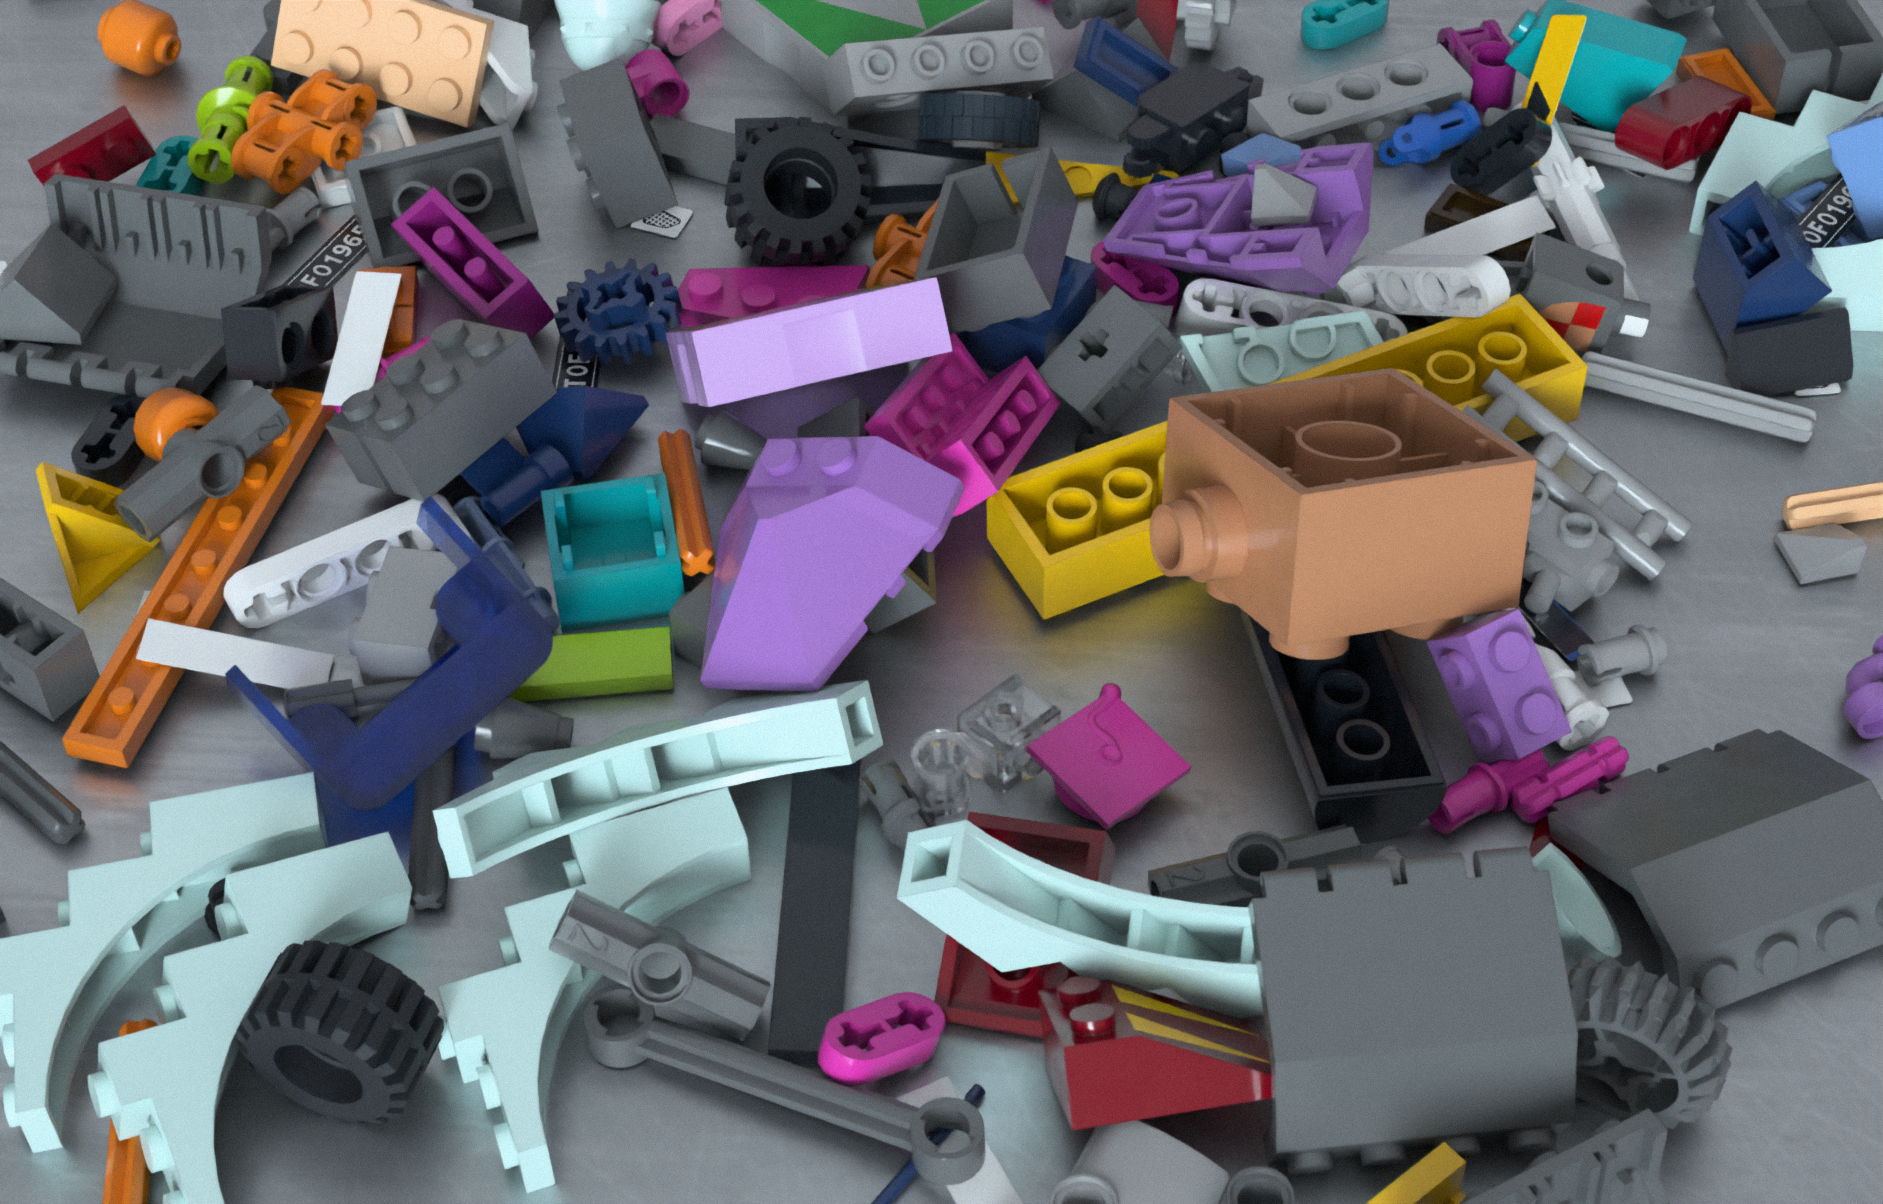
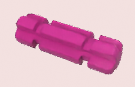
[1509,736,1629,823]

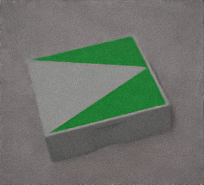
[720,0,1013,126]

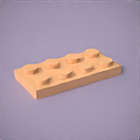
[271,0,495,127]

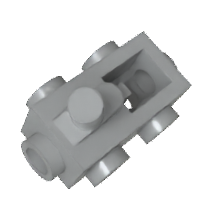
[1522,481,1620,614]

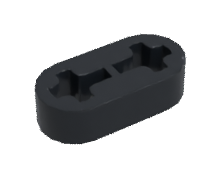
[1450,108,1552,196]
[71,393,146,488]

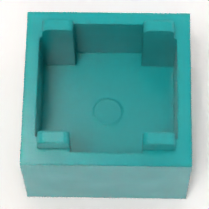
[541,473,685,632]

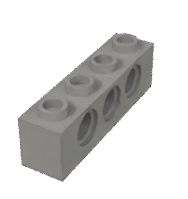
[822,27,1054,117]
[1246,43,1473,151]

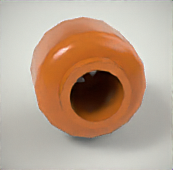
[98,0,181,76]
[133,387,220,463]

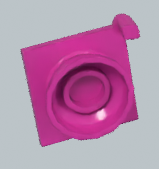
[1026,683,1191,830]

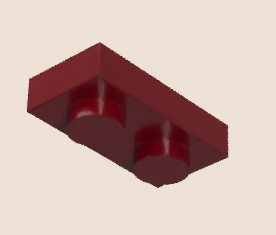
[28,105,157,188]

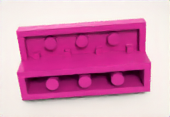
[864,331,1061,517]

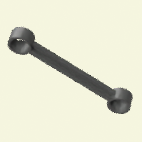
[583,984,986,1185]

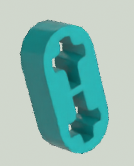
[1300,0,1390,50]
[136,136,210,196]

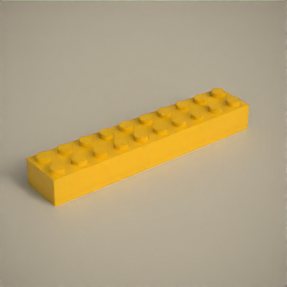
[987,294,1588,620]

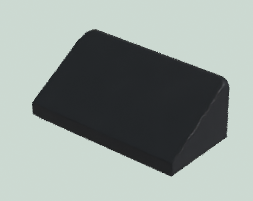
[1725,307,1854,397]

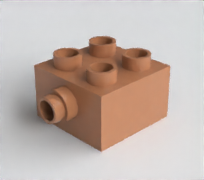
[1149,368,1537,660]

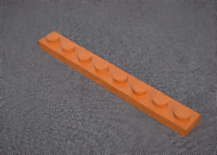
[62,387,335,768]

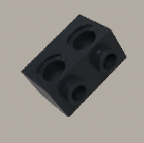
[221,285,338,390]

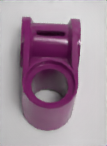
[1437,19,1516,112]

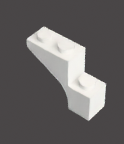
[430,0,538,130]

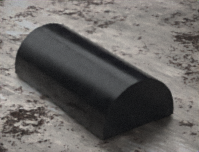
[1241,609,1448,844]

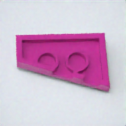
[678,265,870,327]

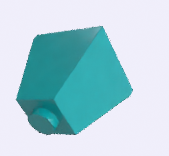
[1504,0,1688,133]

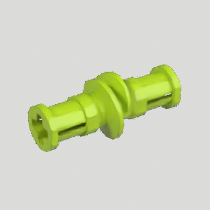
[187,55,274,184]

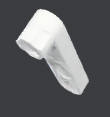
[1319,254,1510,318]
[1172,278,1408,342]
[224,494,475,628]

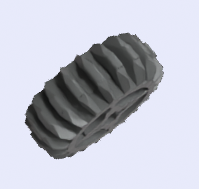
[1566,956,1733,1129]

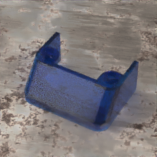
[225,496,553,812]

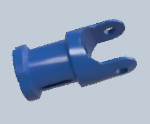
[1378,99,1481,166]

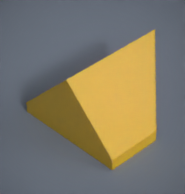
[36,461,161,614]

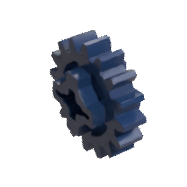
[554,259,683,366]

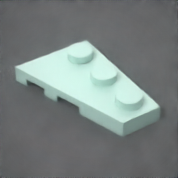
[1178,310,1384,393]

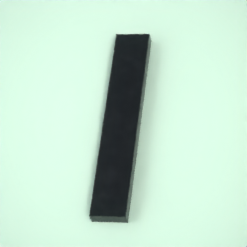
[768,758,863,1065]

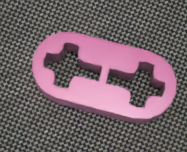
[652,0,722,56]

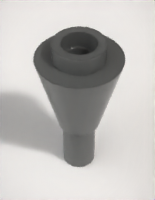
[695,408,767,470]

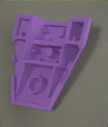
[1103,142,1374,295]
[700,436,965,692]

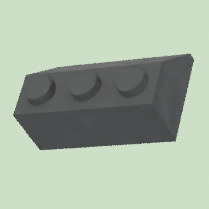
[342,123,539,268]

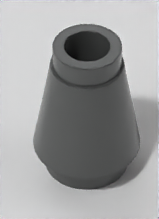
[474,694,574,759]

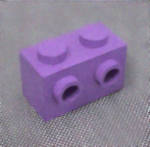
[1427,608,1572,762]

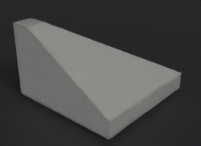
[1251,164,1318,227]
[1774,522,1867,584]

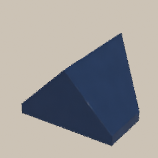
[516,386,649,482]

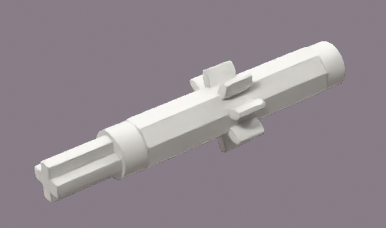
[1512,101,1640,301]

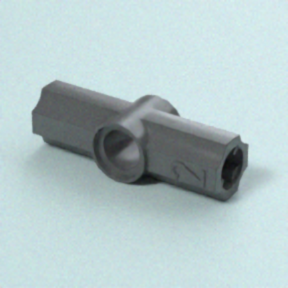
[114,385,291,543]
[1148,824,1363,907]
[548,890,771,1041]

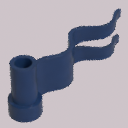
[460,437,574,527]

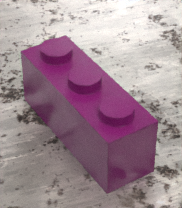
[391,187,554,340]

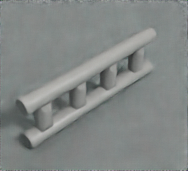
[1462,369,1693,581]

